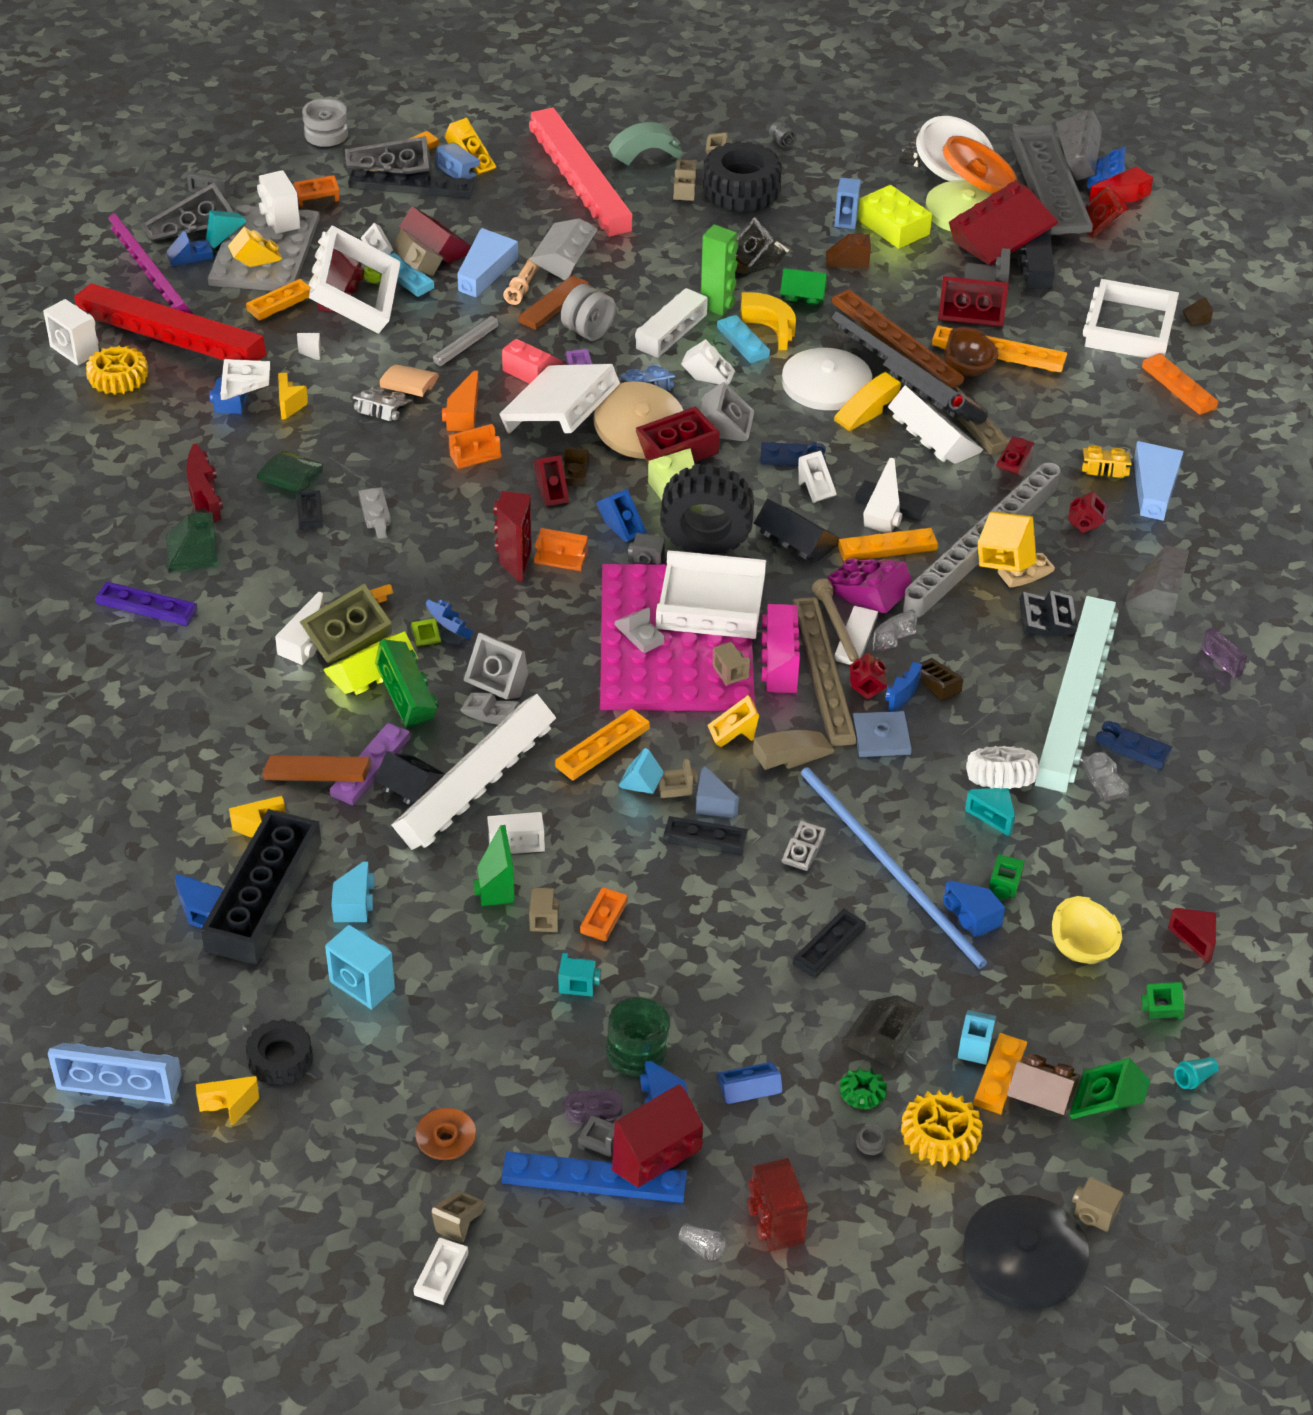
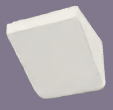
[297,333,321,360]

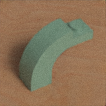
[608,122,683,165]

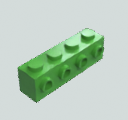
[701,225,738,316]

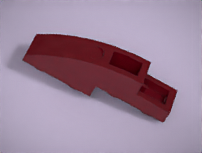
[186,443,223,522]

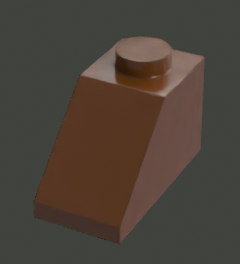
[826,233,871,268]

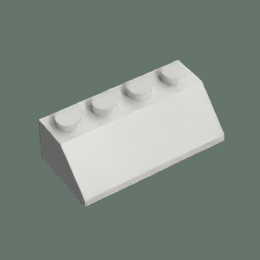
[888,386,983,464]

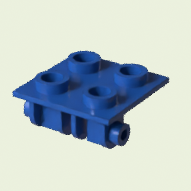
[1087,146,1126,189]

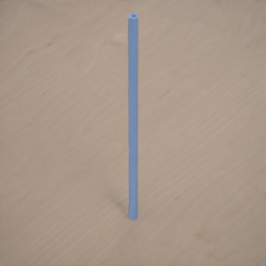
[801,767,987,969]

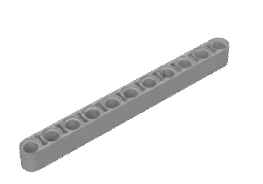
[903,462,1061,618]

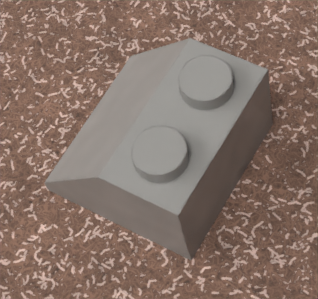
[700,382,754,442]
[463,633,528,700]

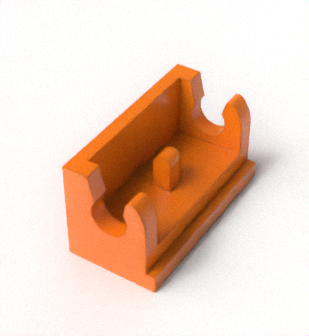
[294,175,340,208]
[449,424,502,469]
[534,528,588,571]

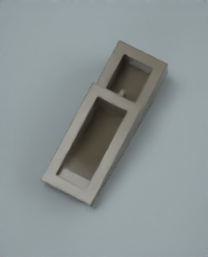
[673,159,697,200]
[753,730,834,770]

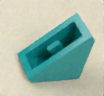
[206,210,247,248]
[965,788,1015,836]

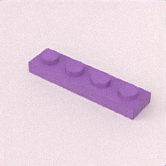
[330,723,411,806]

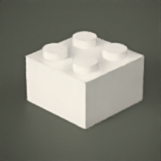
[257,170,300,234]
[43,299,99,365]

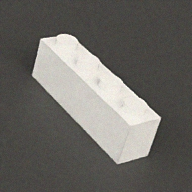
[635,288,708,358]

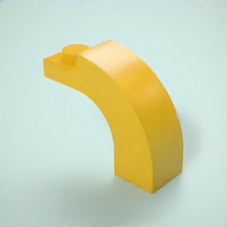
[741,292,796,350]

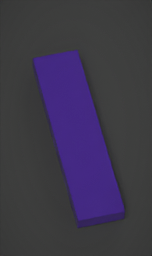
[95,582,198,626]

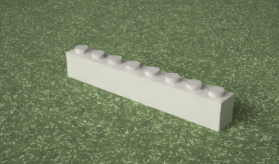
[392,694,556,850]

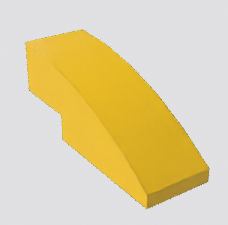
[834,372,901,431]

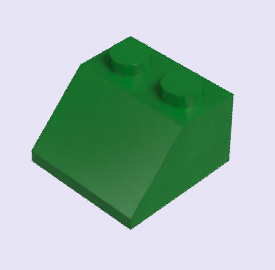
[780,268,828,305]

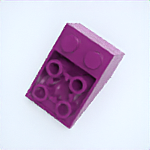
[828,558,912,613]

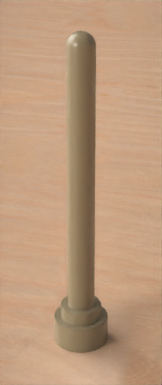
[812,579,859,662]

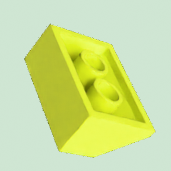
[323,631,418,695]

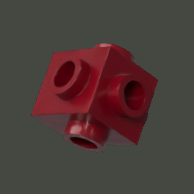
[1068,491,1108,533]
[849,653,887,700]

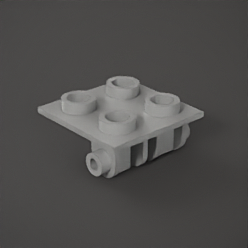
[352,386,413,421]

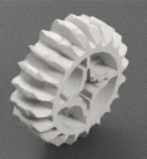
[967,745,1039,789]

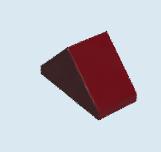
[1168,908,1216,963]

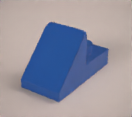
[166,231,213,267]

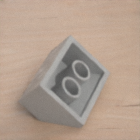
[530,218,598,280]

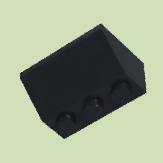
[753,498,841,560]

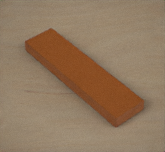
[518,275,589,330]
[262,755,372,782]

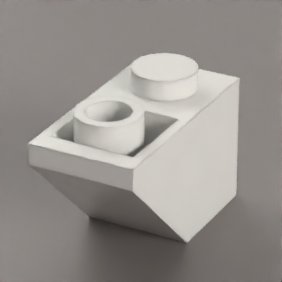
[681,340,735,385]

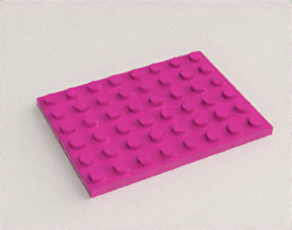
[600,564,755,711]

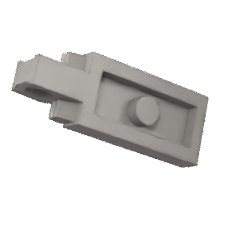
[359,487,391,539]

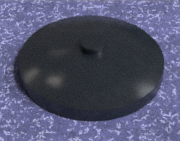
[963,1195,1089,1309]

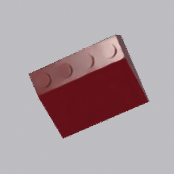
[949,180,1058,266]

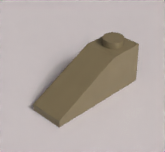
[392,228,443,276]

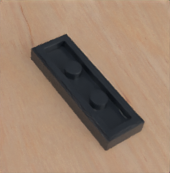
[855,480,930,521]
[663,816,748,855]
[792,908,866,978]

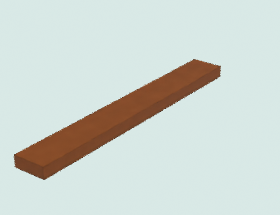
[832,289,964,388]

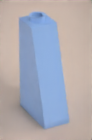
[458,228,518,298]
[1133,441,1184,521]

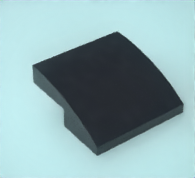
[1019,590,1078,636]

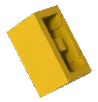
[978,512,1037,572]

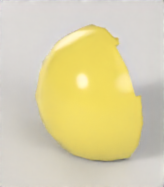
[1052,896,1122,964]

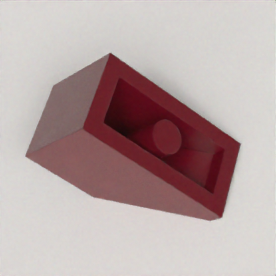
[533,455,570,506]

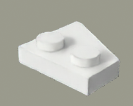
[221,359,270,400]

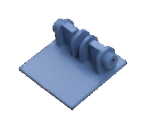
[619,365,675,392]

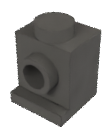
[628,533,665,565]

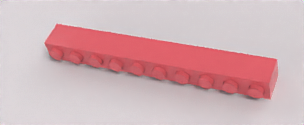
[529,108,632,237]

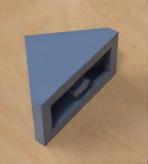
[696,766,739,818]

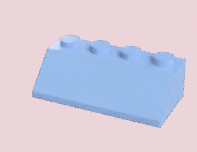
[48,1043,182,1104]

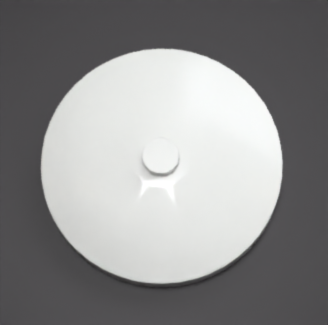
[916,116,994,181]
[782,348,872,410]

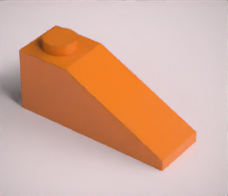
[442,371,479,431]

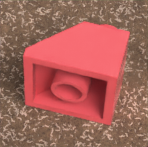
[502,339,565,384]

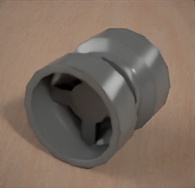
[769,121,797,148]

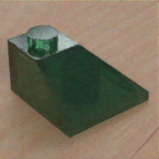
[166,512,218,571]

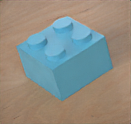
[325,925,395,1010]

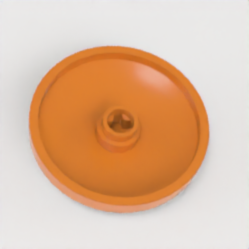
[942,136,1017,194]

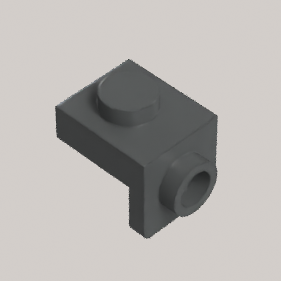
[578,1115,621,1158]

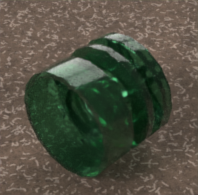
[606,997,670,1077]

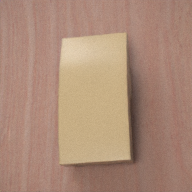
[997,553,1055,587]

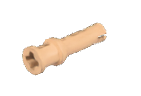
[503,259,540,305]

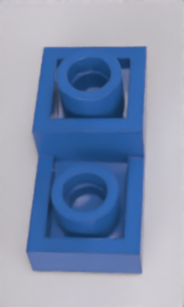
[426,599,474,640]
[885,662,922,712]

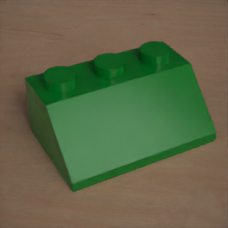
[375,639,438,729]

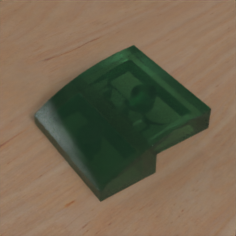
[257,451,323,492]

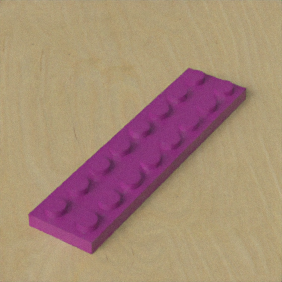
[108,213,193,314]

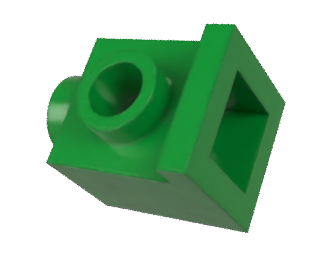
[989,854,1025,900]
[1141,982,1185,1019]

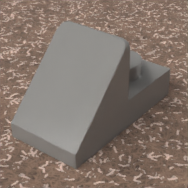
[615,607,664,653]

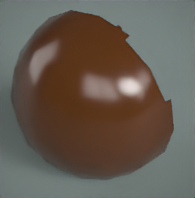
[944,327,998,377]

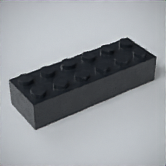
[201,809,322,965]

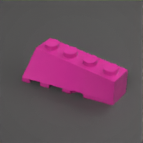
[761,604,800,693]

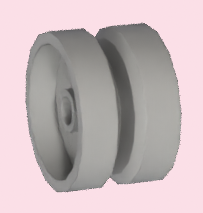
[302,98,349,147]
[561,284,616,341]

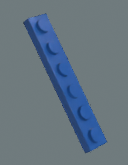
[501,1151,687,1203]

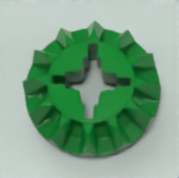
[839,1066,887,1109]

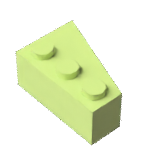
[648,448,702,515]

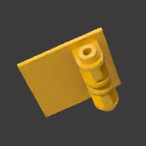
[1082,445,1132,478]

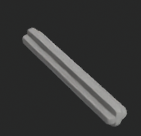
[433,316,498,366]

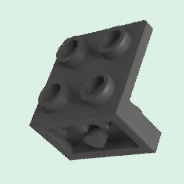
[964,248,1010,283]

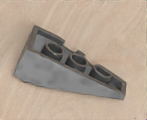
[345,136,431,174]
[141,183,233,242]

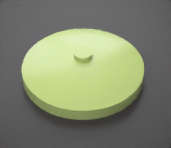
[925,180,992,231]

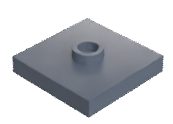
[852,711,912,757]

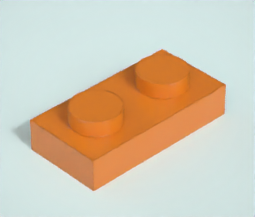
[580,887,628,942]

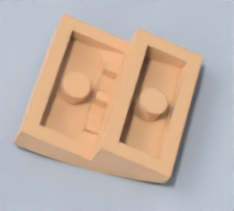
[380,365,439,397]

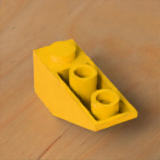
[445,118,496,175]

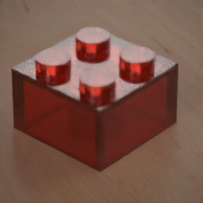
[747,1158,808,1252]

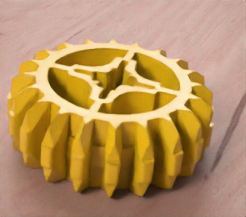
[86,345,148,395]
[901,1089,983,1167]

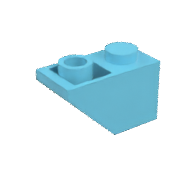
[332,862,375,922]
[958,1010,996,1065]

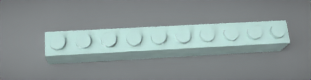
[1035,596,1119,793]

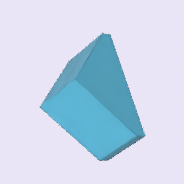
[618,748,664,794]

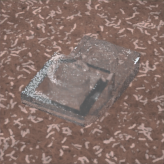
[872,609,917,652]
[1081,752,1129,802]

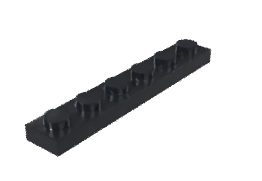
[348,169,474,198]

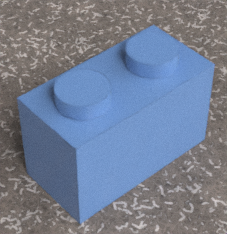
[834,178,861,229]

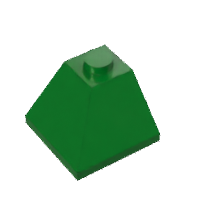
[473,825,515,906]
[1069,1058,1151,1119]

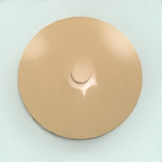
[593,381,683,459]

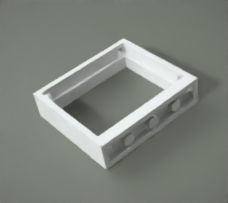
[308,226,401,334]
[1083,279,1179,358]

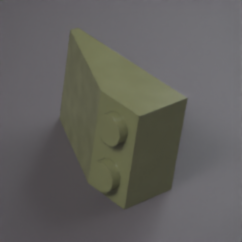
[300,583,392,664]

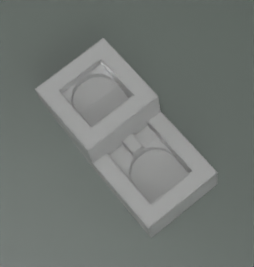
[461,693,520,725]

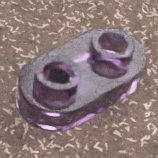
[563,1090,623,1123]

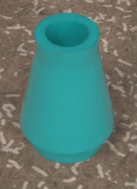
[1174,1057,1219,1090]

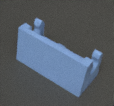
[435,143,480,179]

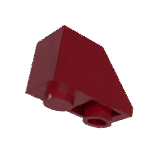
[996,436,1035,478]

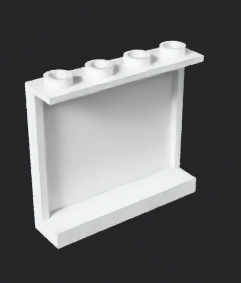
[499,364,620,433]
[656,550,766,639]

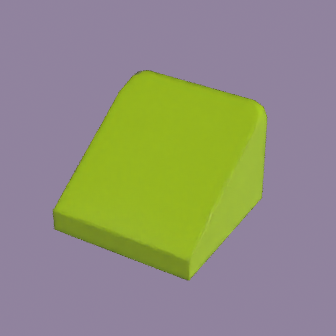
[411,618,441,647]

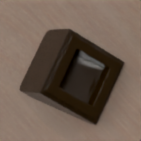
[1182,298,1213,325]

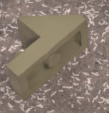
[432,1191,486,1243]

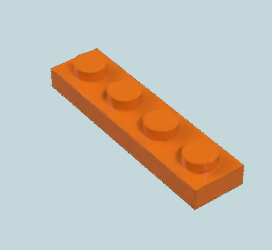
[1142,353,1218,415]

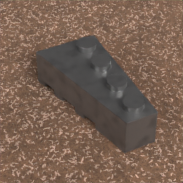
[1056,109,1102,181]

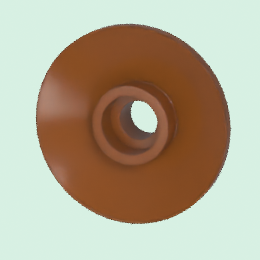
[415,1108,476,1160]

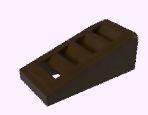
[920,658,963,701]

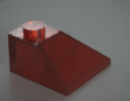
[1085,185,1129,239]

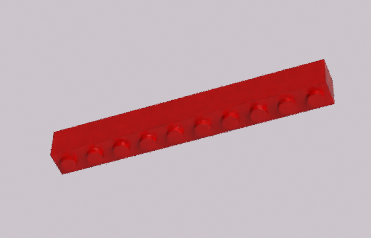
[74,283,267,361]

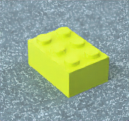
[857,185,932,249]

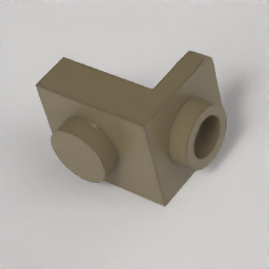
[658,759,697,798]

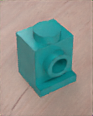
[558,953,601,997]

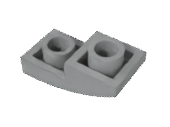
[781,821,826,871]

